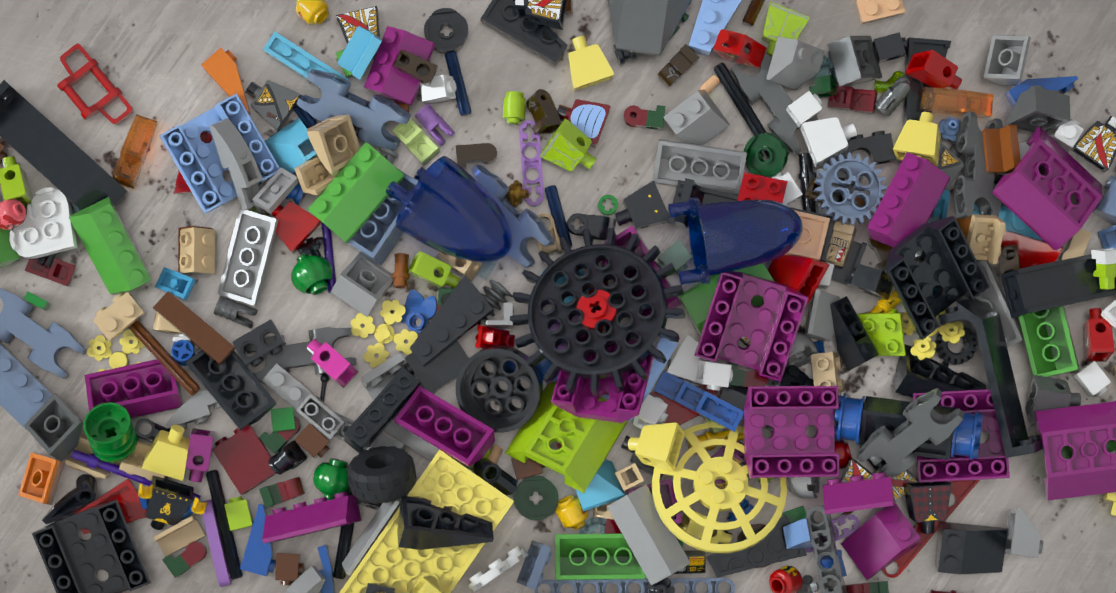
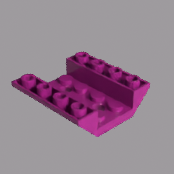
[992,126,1103,251]
[694,271,808,382]
[551,334,658,423]
[744,386,839,478]
[913,389,1010,483]
[1034,401,1116,501]

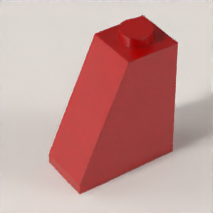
[768,254,830,303]

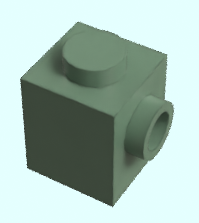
[657,240,693,276]

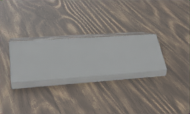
[653,139,747,195]
[218,208,279,306]
[957,260,1024,352]
[607,484,690,585]
[342,495,407,576]

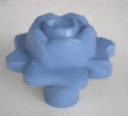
[939,116,961,142]

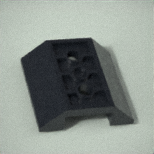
[885,216,989,340]
[32,499,151,593]

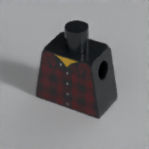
[903,482,951,534]

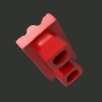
[475,325,515,349]

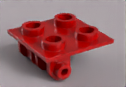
[734,173,788,221]

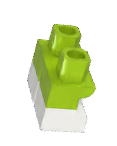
[1091,248,1116,289]

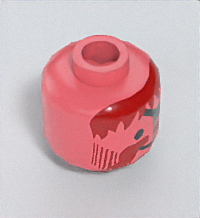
[0,199,26,230]

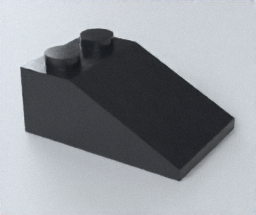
[935,521,1008,574]

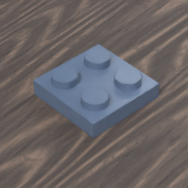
[516,540,552,590]

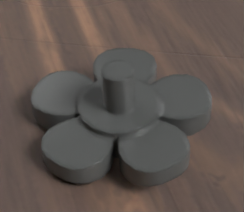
[797,575,819,593]

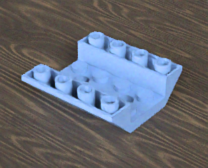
[159,93,280,214]

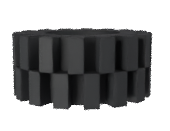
[935,325,978,365]

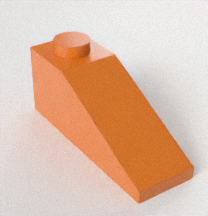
[201,47,251,115]

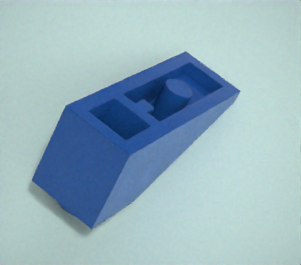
[240,504,276,576]

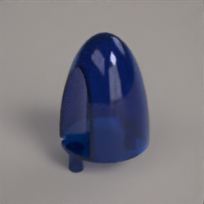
[386,156,513,262]
[668,197,803,285]

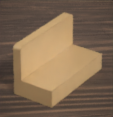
[153,516,206,557]

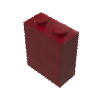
[212,425,276,495]

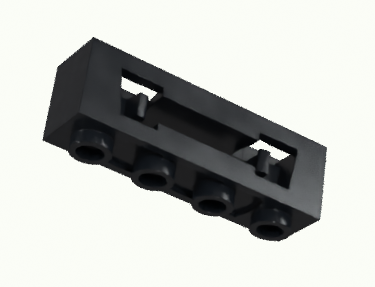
[344,368,420,453]

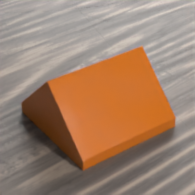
[18,452,65,505]

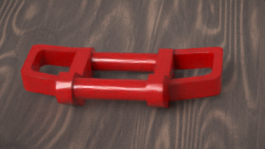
[57,43,134,125]

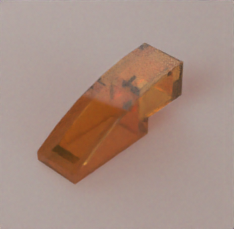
[921,87,994,118]
[112,114,157,189]

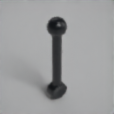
[320,374,329,402]

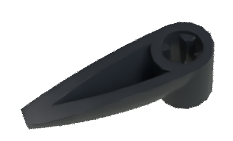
[42,474,96,524]

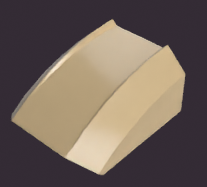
[307,115,360,177]

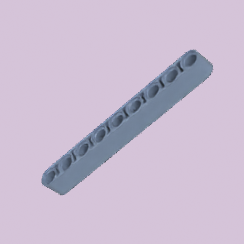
[534,578,735,593]

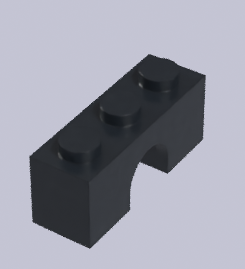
[826,131,896,166]

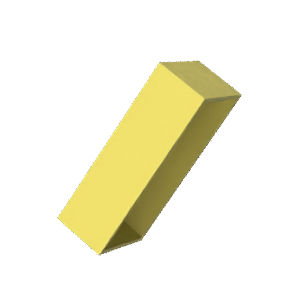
[340,449,514,593]

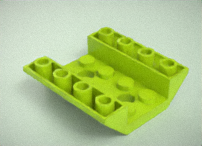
[505,382,628,493]

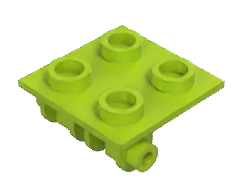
[858,309,906,356]

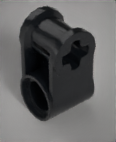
[567,213,610,240]
[268,440,308,475]

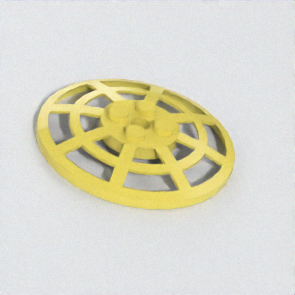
[652,422,787,553]

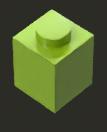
[224,496,254,531]

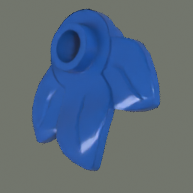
[401,289,437,333]

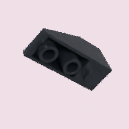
[830,296,879,371]

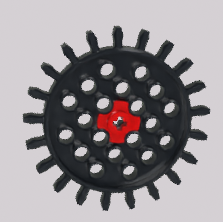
[510,228,686,396]

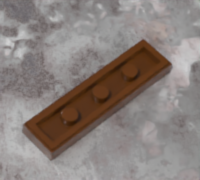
[153,291,235,365]

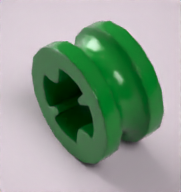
[598,195,618,216]

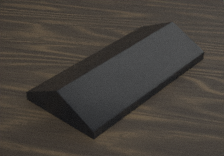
[186,350,276,431]

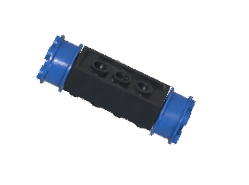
[834,393,983,460]

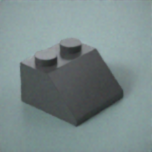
[827,36,883,86]
[1007,85,1070,133]
[24,393,83,461]

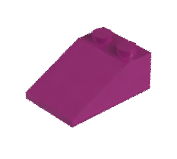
[841,503,922,580]

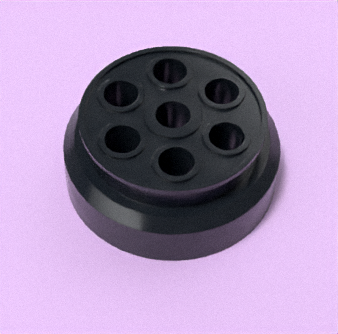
[456,345,543,433]

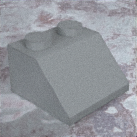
[983,35,1031,86]
[766,36,825,90]
[664,89,730,145]
[331,252,394,317]
[804,289,840,342]
[1005,509,1043,558]

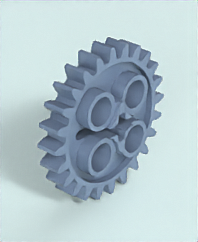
[814,152,887,226]

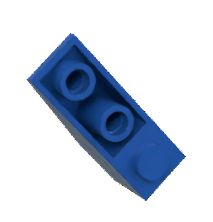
[1005,76,1078,107]

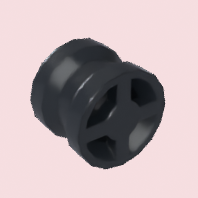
[613,44,637,65]

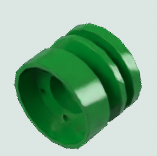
[83,402,138,463]

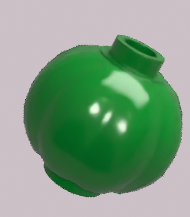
[291,254,333,295]
[313,458,351,500]

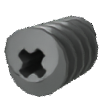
[477,280,512,325]

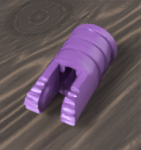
[414,103,455,146]

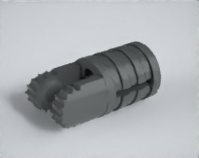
[875,76,911,116]
[214,296,258,328]

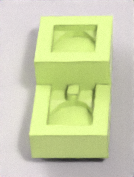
[392,118,440,165]

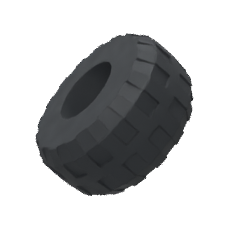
[347,446,416,504]

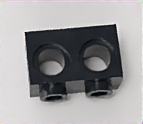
[851,264,893,300]
[232,319,286,367]

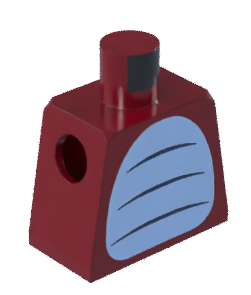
[557,99,611,148]

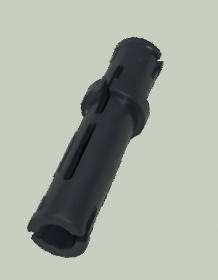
[798,153,816,213]

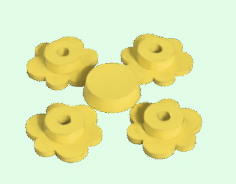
[350,300,418,368]
[901,308,965,360]
[87,330,145,372]

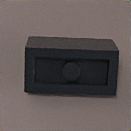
[831,241,867,287]

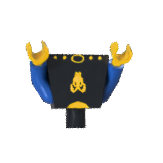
[138,476,207,530]

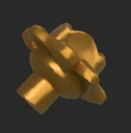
[506,180,529,207]

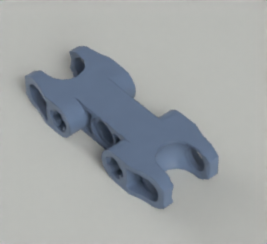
[296,69,411,150]
[452,164,554,268]
[0,288,86,379]

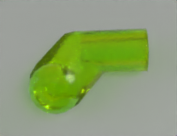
[874,71,905,92]

